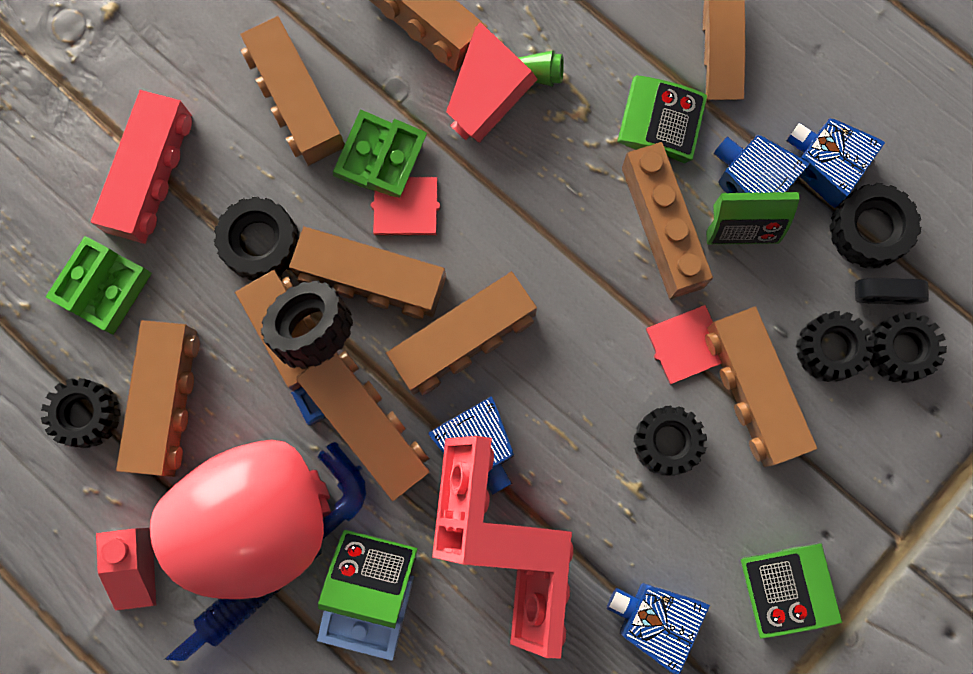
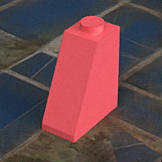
[446,22,538,143]

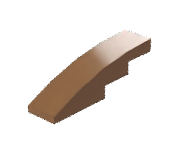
[703,0,745,100]

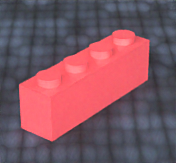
[91,90,192,244]

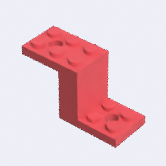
[432,436,573,659]

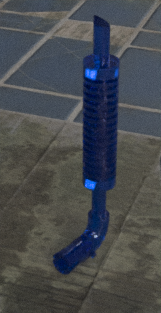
[164,442,366,661]

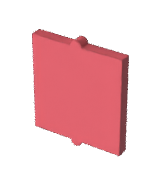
[371,177,441,235]
[646,305,722,385]

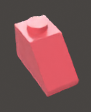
[96,528,156,611]

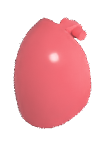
[150,440,331,599]

